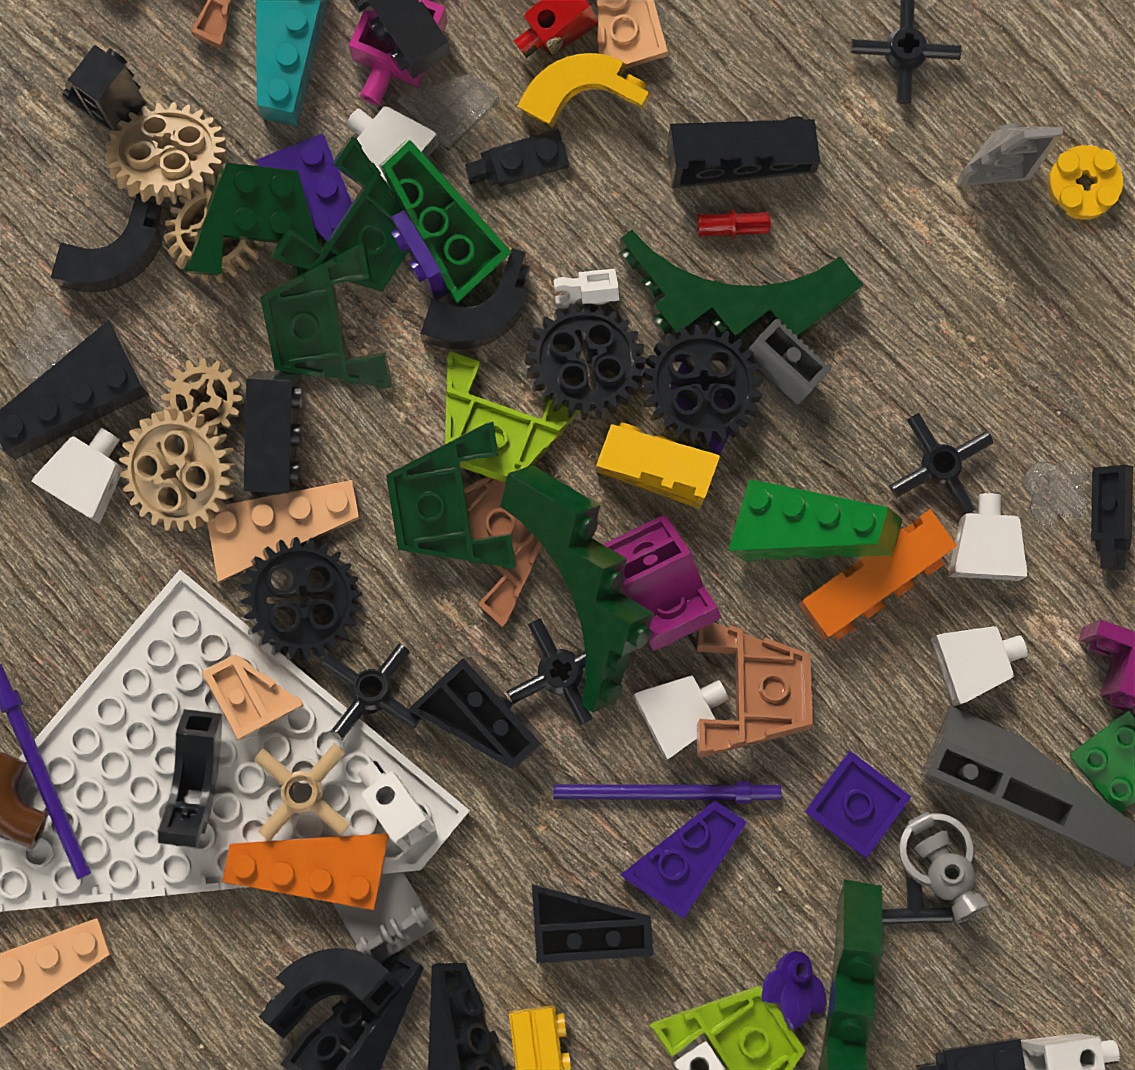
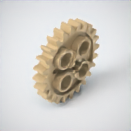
[105,102,227,205]
[119,408,237,531]

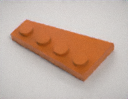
[222,833,389,910]

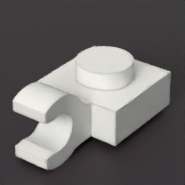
[554,269,619,309]

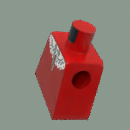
[513,0,598,58]

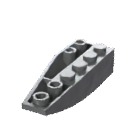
[920,706,1135,868]

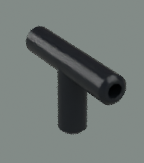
[882,877,955,924]

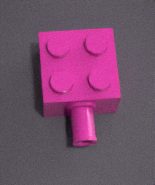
[349,0,447,106]

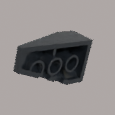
[280,952,424,1070]

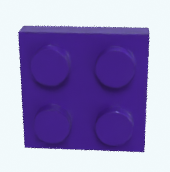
[804,751,911,858]

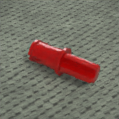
[697,210,771,239]

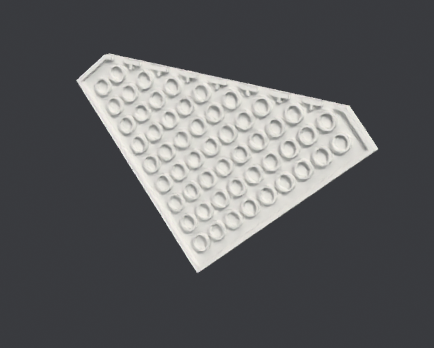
[0,570,470,912]

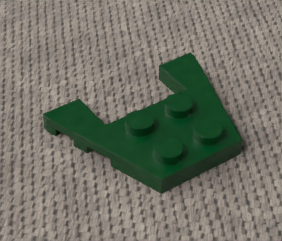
[269,136,408,292]
[185,162,320,279]
[260,243,392,388]
[386,421,516,569]

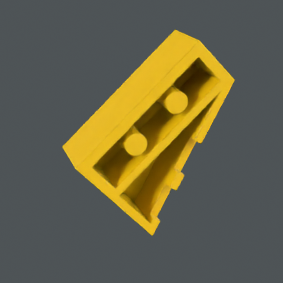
[595,423,720,509]

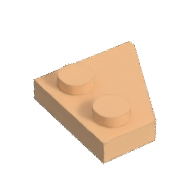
[202,654,303,741]

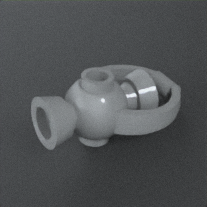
[899,811,990,924]

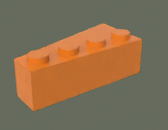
[798,509,957,641]

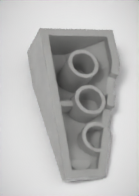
[957,123,1063,186]

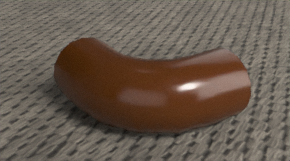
[0,752,48,849]

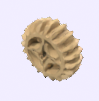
[164,184,265,283]

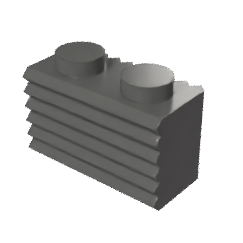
[747,319,831,405]

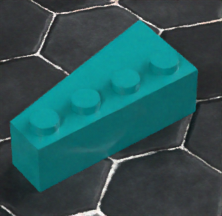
[256,0,329,127]

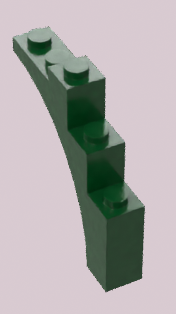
[618,230,863,344]
[500,465,654,713]
[818,879,883,1070]

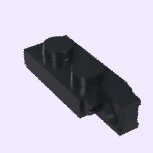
[465,129,569,187]
[1091,465,1133,571]
[916,1038,1026,1070]

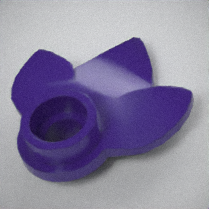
[762,951,826,1030]

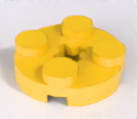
[1047,145,1123,220]

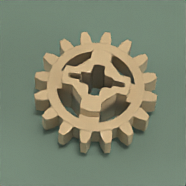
[161,358,244,436]

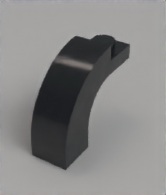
[51,192,163,292]
[420,248,531,350]
[157,709,222,848]
[258,948,402,1039]

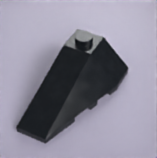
[428,963,512,1070]

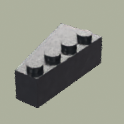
[667,116,820,189]
[0,320,149,460]

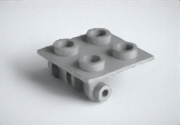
[332,872,436,963]

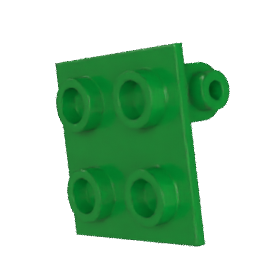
[1069,710,1135,812]

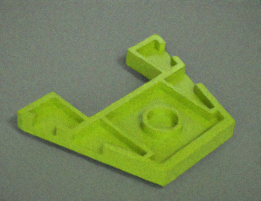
[445,351,580,483]
[649,986,806,1070]

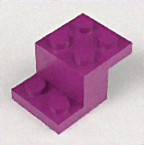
[603,514,722,651]
[1078,620,1135,712]

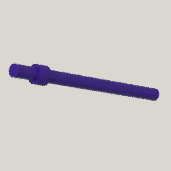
[0,664,92,880]
[553,781,781,804]

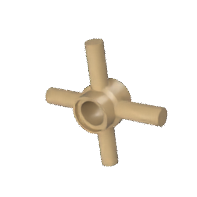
[254,743,351,842]

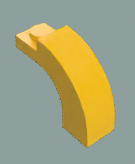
[517,53,651,128]

